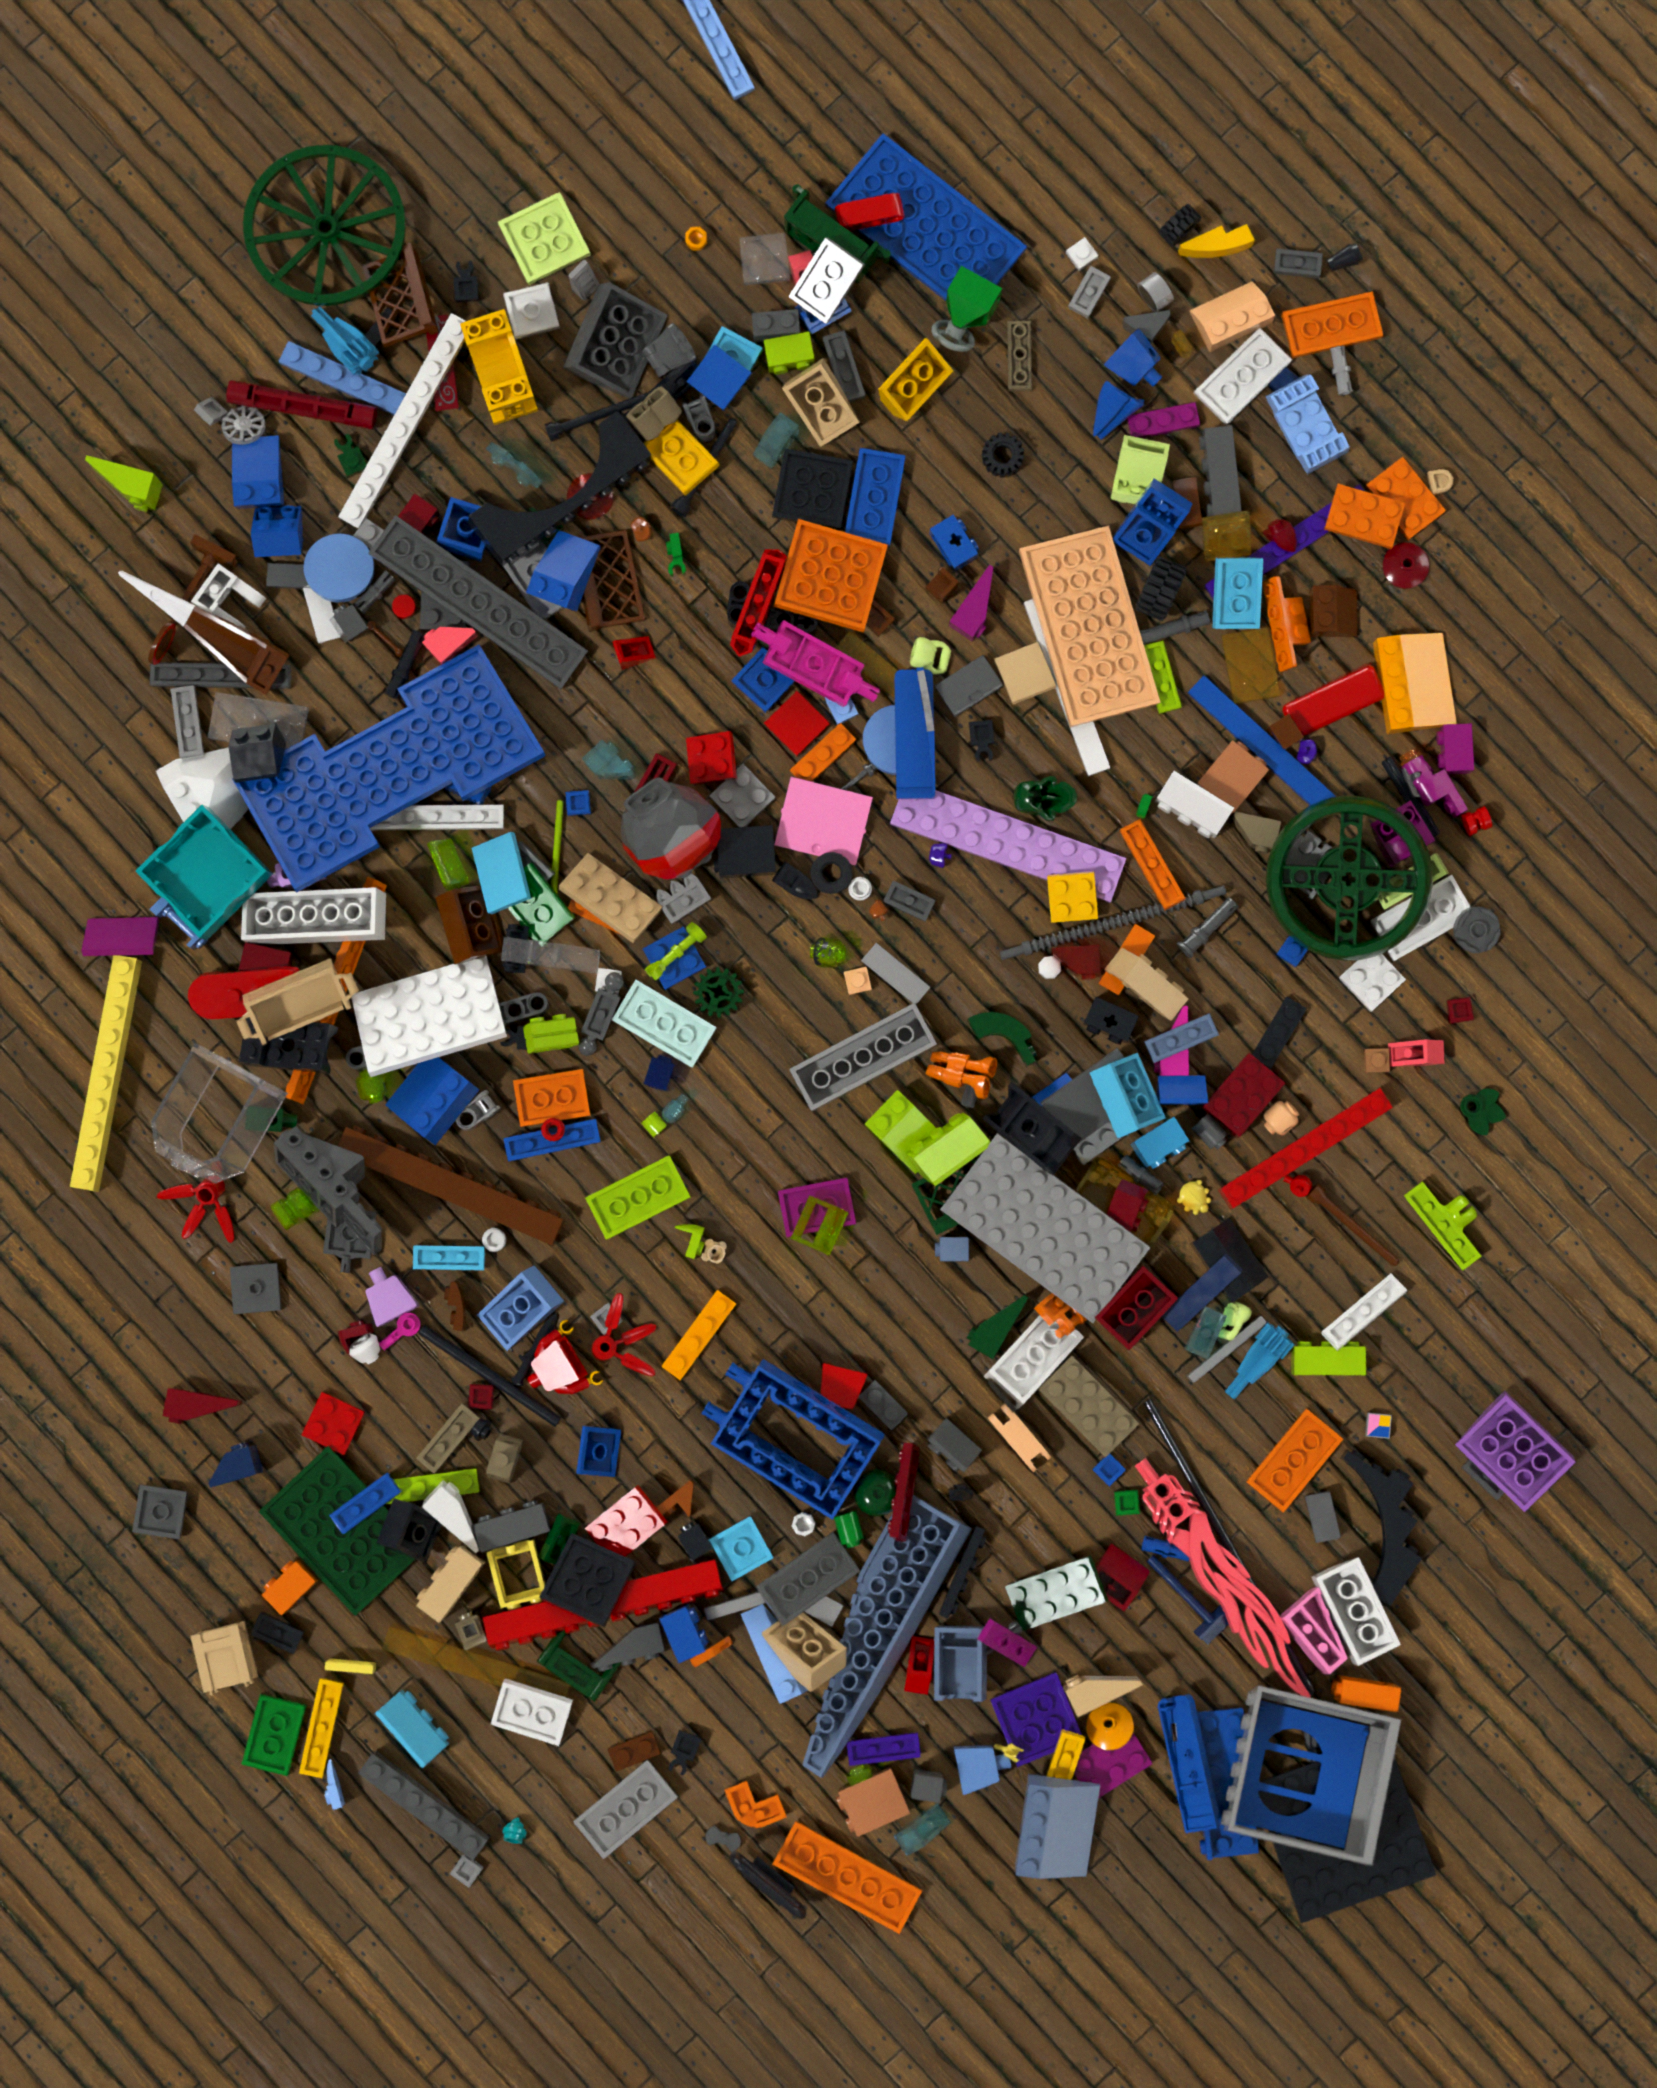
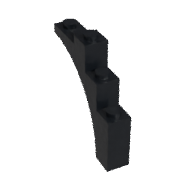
[1340,1449,1422,1606]

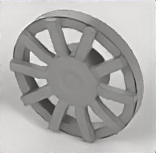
[221,406,266,445]

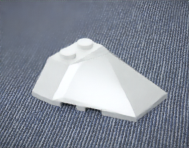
[156,748,249,829]

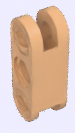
[988,1402,1051,1473]

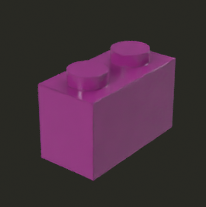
[1436,723,1474,774]

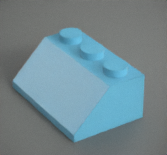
[1090,1053,1166,1138]
[375,1689,449,1768]

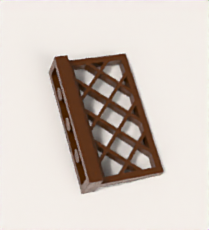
[363,243,439,347]
[576,530,645,632]

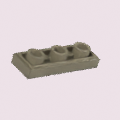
[1007,321,1032,391]

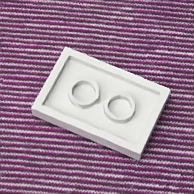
[491,1678,573,1746]

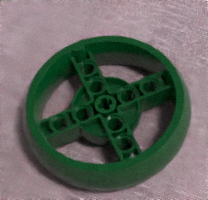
[1266,796,1433,961]

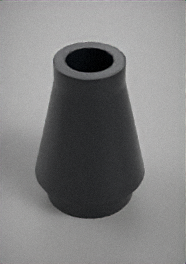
[1327,243,1363,272]

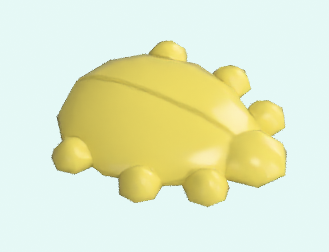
[1177,1179,1211,1215]

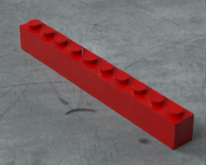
[483,1560,723,1651]

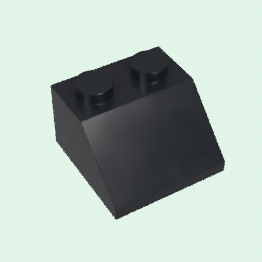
[228,723,286,783]
[376,1498,442,1563]

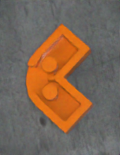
[725,1780,787,1828]

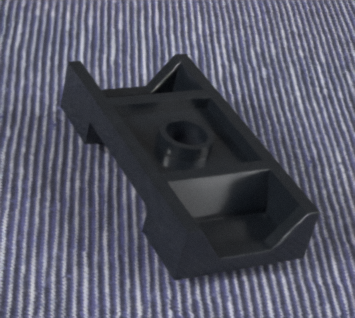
[239,1017,338,1074]
[983,1082,1082,1176]

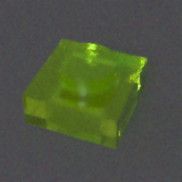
[847,1764,872,1787]

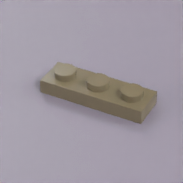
[416,1403,480,1474]

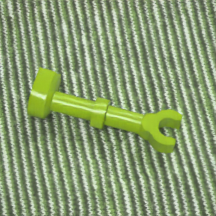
[645,922,707,980]

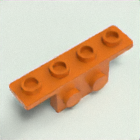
[1262,576,1311,672]

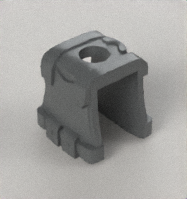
[641,323,697,378]

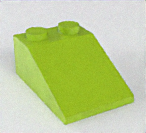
[85,455,163,512]
[865,1090,936,1174]

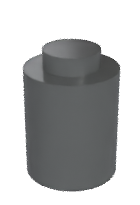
[1191,1113,1228,1150]

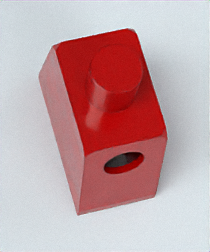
[821,1363,867,1410]

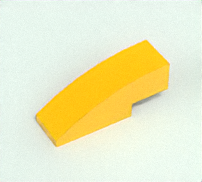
[1178,224,1255,258]

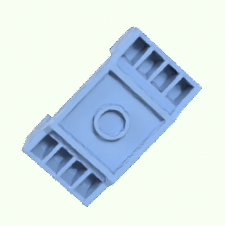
[1266,374,1350,474]

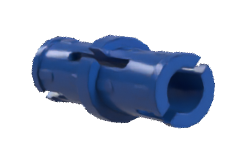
[1141,1535,1189,1562]

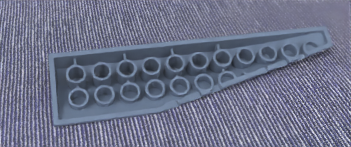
[803,1495,972,1778]

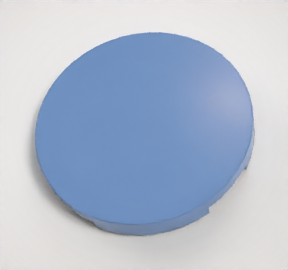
[304,534,375,602]
[862,705,896,775]

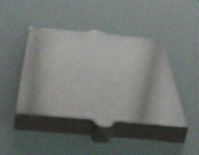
[987,1380,1020,1413]

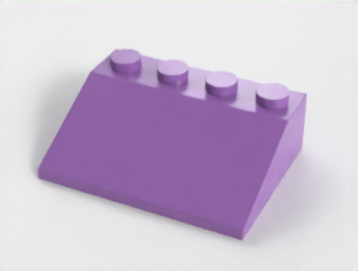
[1455,1391,1576,1512]

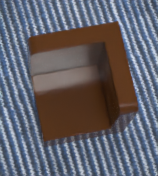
[925,566,959,604]
[1267,714,1304,750]

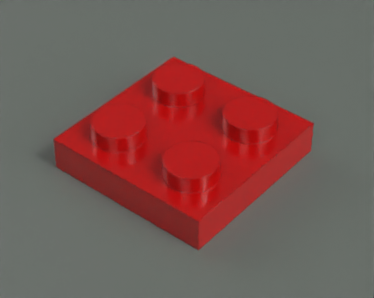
[686,731,737,785]
[301,1392,365,1455]

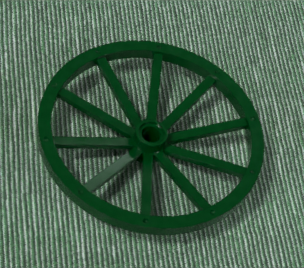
[243,145,406,306]

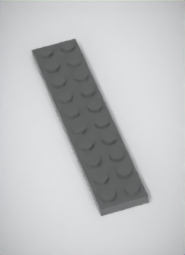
[368,515,588,689]

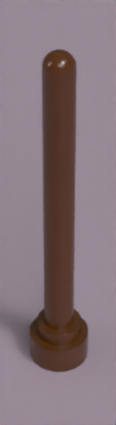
[1306,1183,1399,1266]

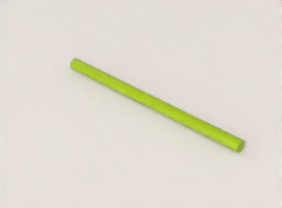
[551,800,564,894]

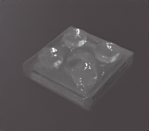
[739,233,790,285]

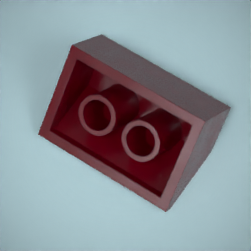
[1094,1266,1178,1350]

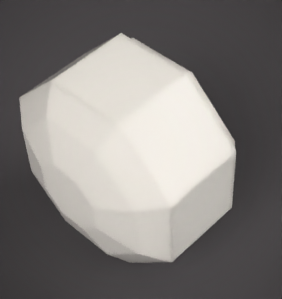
[1038,956,1061,979]
[792,1512,815,1536]

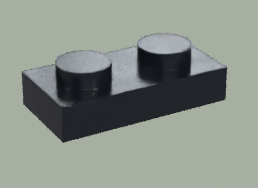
[250,1612,305,1654]

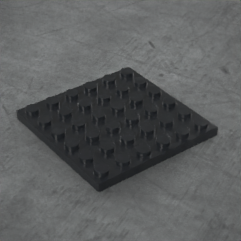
[1258,1743,1436,1923]

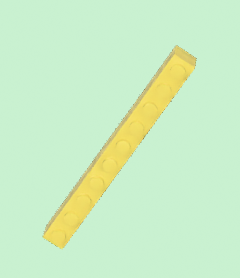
[70,955,142,1192]

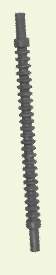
[999,885,1226,960]

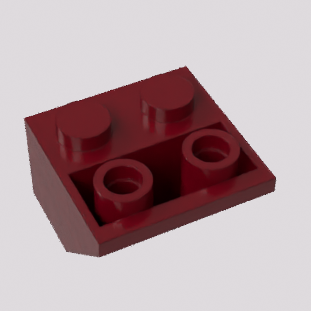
[1095,1543,1150,1612]

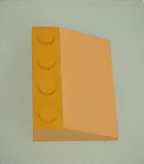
[1373,633,1457,734]

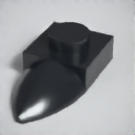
[772,861,818,899]
[949,1484,974,1500]

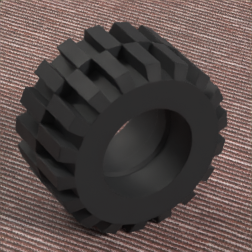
[1136,556,1186,621]

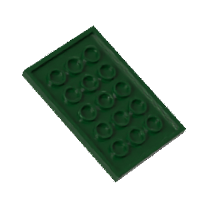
[258,1446,415,1616]

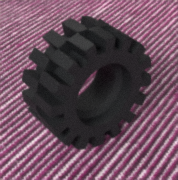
[1159,204,1202,247]
[982,432,1024,478]

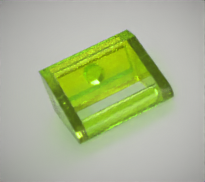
[427,839,469,891]
[790,1195,849,1256]

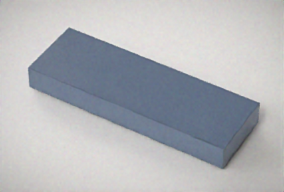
[1144,1013,1219,1064]

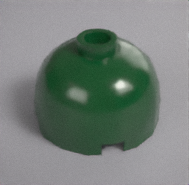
[854,1469,897,1517]

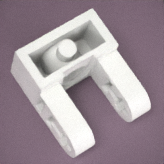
[191,564,266,629]

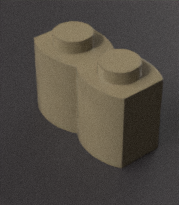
[626,386,682,441]

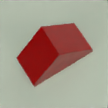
[612,636,656,670]

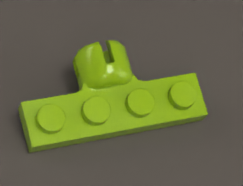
[1404,1181,1482,1271]

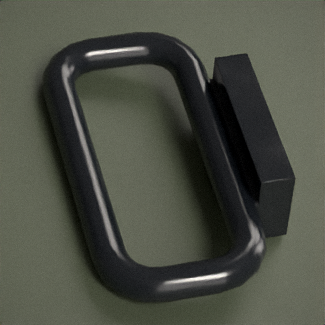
[729,1852,807,1919]

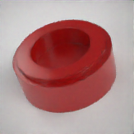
[392,595,416,619]

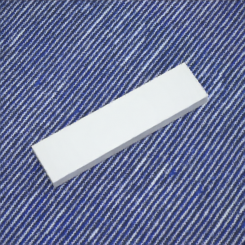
[1321,1274,1407,1351]

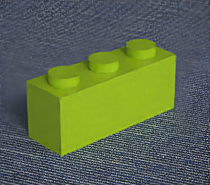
[1291,1342,1366,1375]

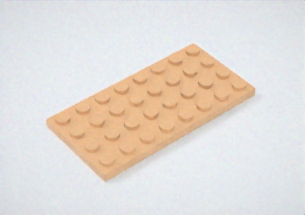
[1019,526,1160,728]

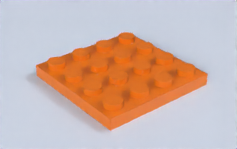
[774,519,888,633]

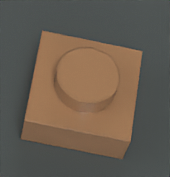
[1364,1048,1390,1073]

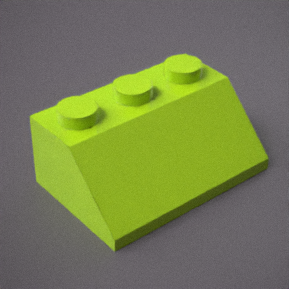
[906,1113,990,1186]

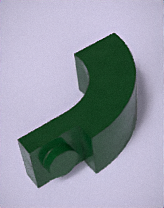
[967,1012,1037,1068]

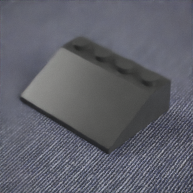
[563,282,668,399]
[1040,1048,1124,1165]

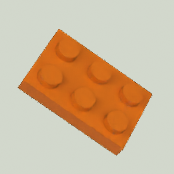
[1365,457,1446,541]
[1324,484,1405,549]
[513,1069,591,1127]

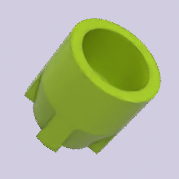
[641,1112,668,1138]

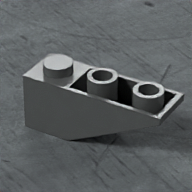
[591,1622,664,1671]

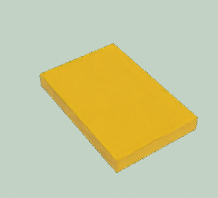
[643,420,720,496]

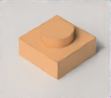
[844,967,872,995]

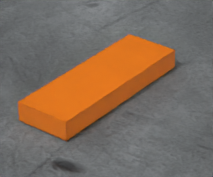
[1098,924,1155,996]

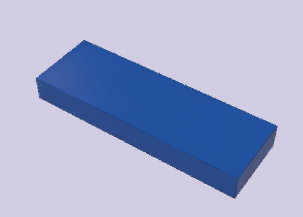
[329,1472,402,1534]

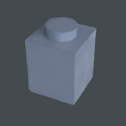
[935,1237,969,1262]

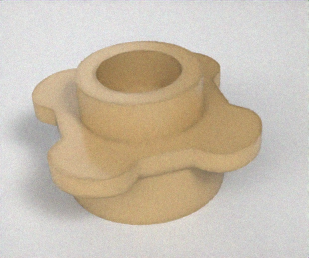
[701,1239,727,1264]

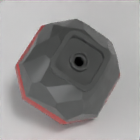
[621,778,721,880]

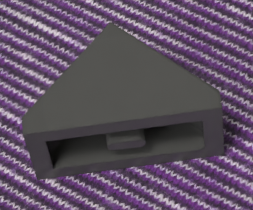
[1122,310,1170,344]

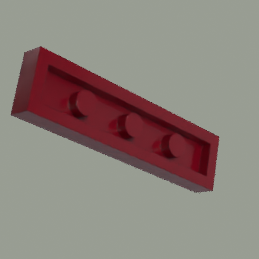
[888,1443,920,1542]

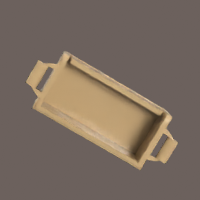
[236,958,359,1045]

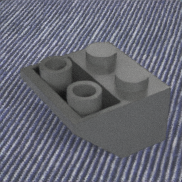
[927,1418,982,1472]

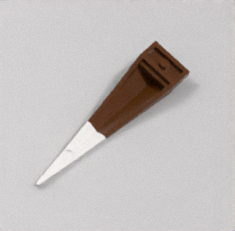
[118,571,290,695]

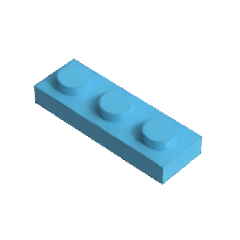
[413,1245,485,1270]

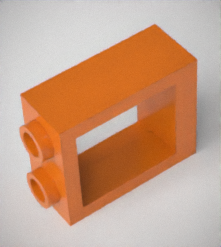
[1331,1675,1401,1712]

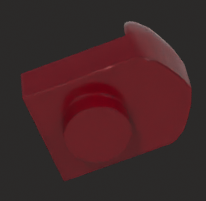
[1263,519,1297,552]
[338,1320,374,1358]

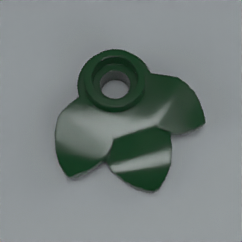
[1460,1088,1506,1136]

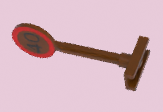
[148,534,238,665]

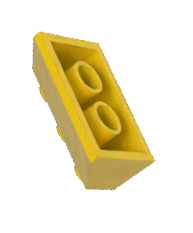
[878,338,953,421]

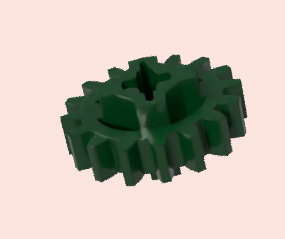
[693,967,744,1019]

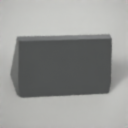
[1305,1491,1341,1543]

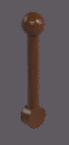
[367,621,404,657]

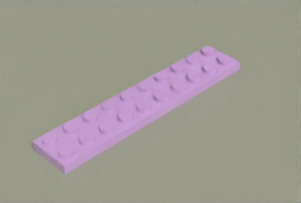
[890,790,1126,903]

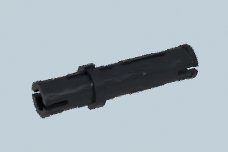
[384,630,425,700]

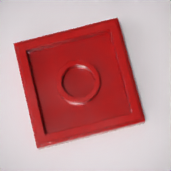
[764,691,830,757]

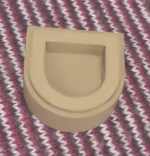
[1427,469,1453,495]

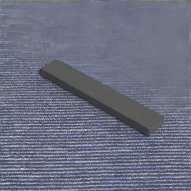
[150,663,291,689]

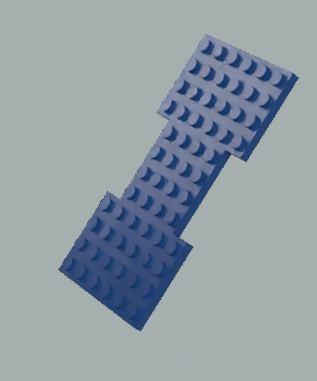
[232,645,546,893]

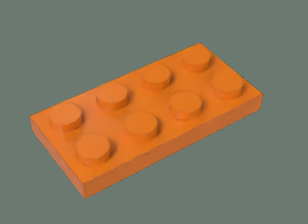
[1281,292,1383,359]
[1246,1408,1343,1513]

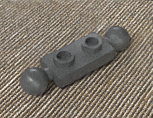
[578,972,624,1056]

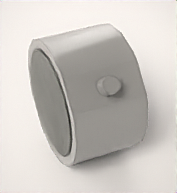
[1137,272,1174,312]

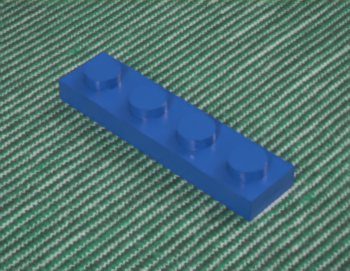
[503,1119,601,1162]

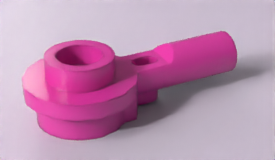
[379,1313,421,1351]

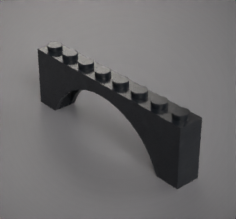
[468,411,652,566]

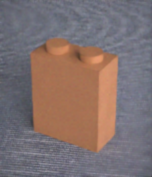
[1196,740,1269,816]
[836,1766,910,1837]

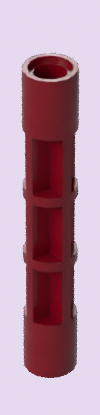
[226,380,377,430]

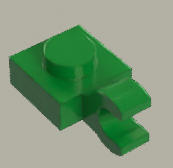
[666,533,686,577]

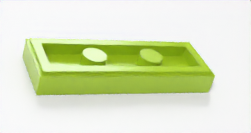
[1144,641,1182,714]

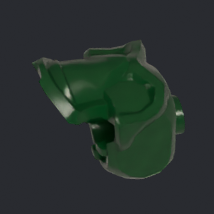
[1013,776,1077,821]

